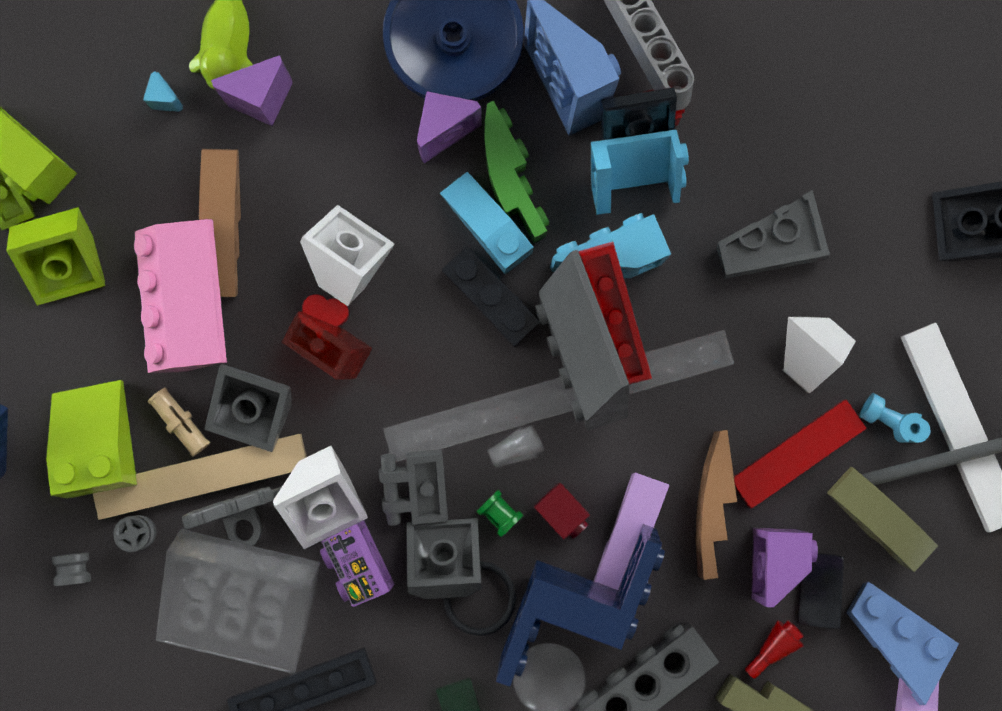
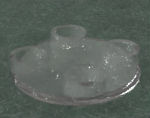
[513,643,586,711]

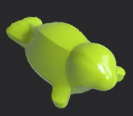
[189,0,253,89]

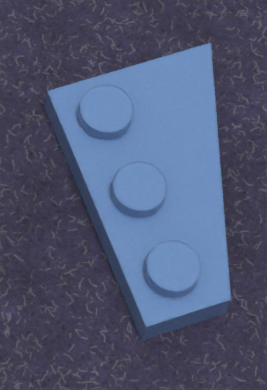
[846,582,959,705]

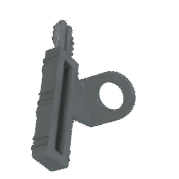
[182,487,282,548]

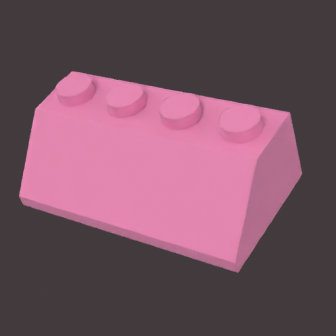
[134,219,227,373]

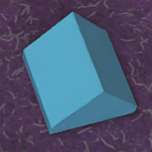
[143,71,183,112]

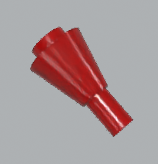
[745,620,804,679]

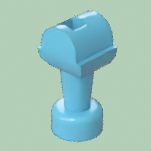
[859,393,931,443]

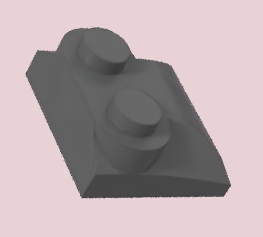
[407,518,482,599]

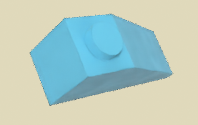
[440,172,533,275]

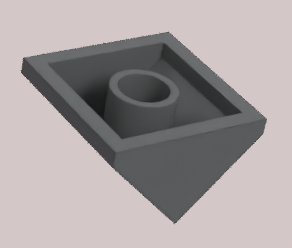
[204,364,292,452]

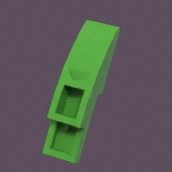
[485,101,550,243]

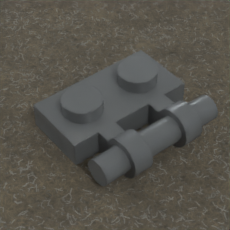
[378,449,448,525]

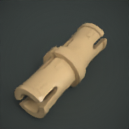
[147,387,211,457]

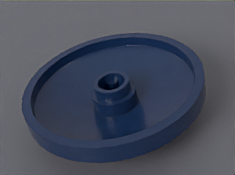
[383,0,524,101]

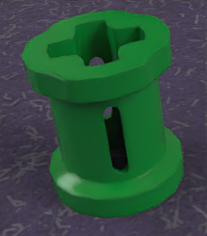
[476,490,523,537]

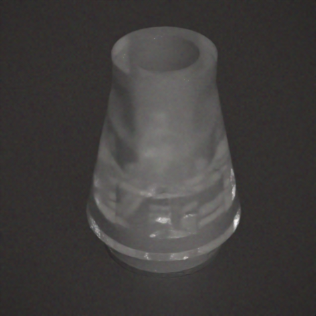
[488,425,544,468]

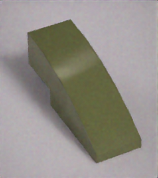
[827,467,938,572]
[715,674,814,711]

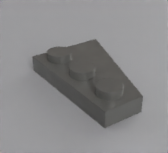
[716,190,830,279]

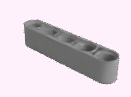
[604,0,694,111]

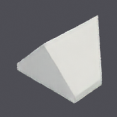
[782,317,856,393]

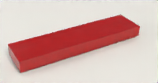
[579,241,652,385]
[734,399,867,509]

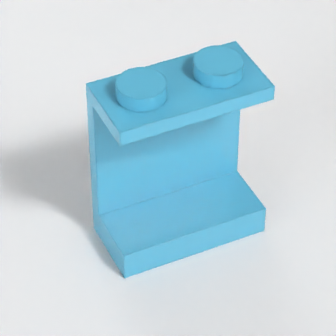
[591,130,689,215]

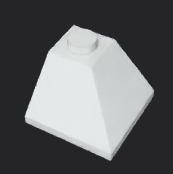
[300,205,395,306]
[273,446,368,549]

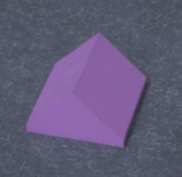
[211,55,293,126]
[417,92,482,163]

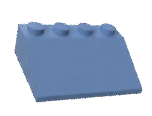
[524,0,621,136]

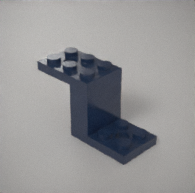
[496,524,665,687]

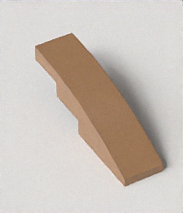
[199,149,241,297]
[695,430,737,580]

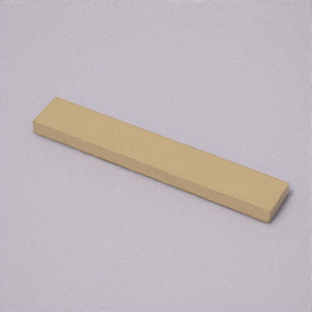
[93,434,307,520]

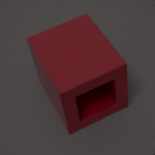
[533,482,590,539]

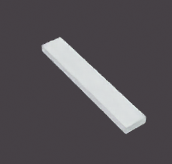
[901,323,1002,532]

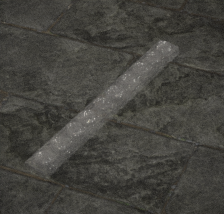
[383,330,734,462]

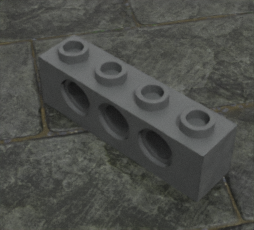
[574,622,719,711]

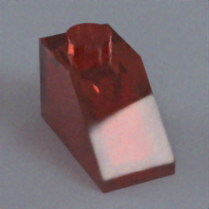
[282,311,372,380]

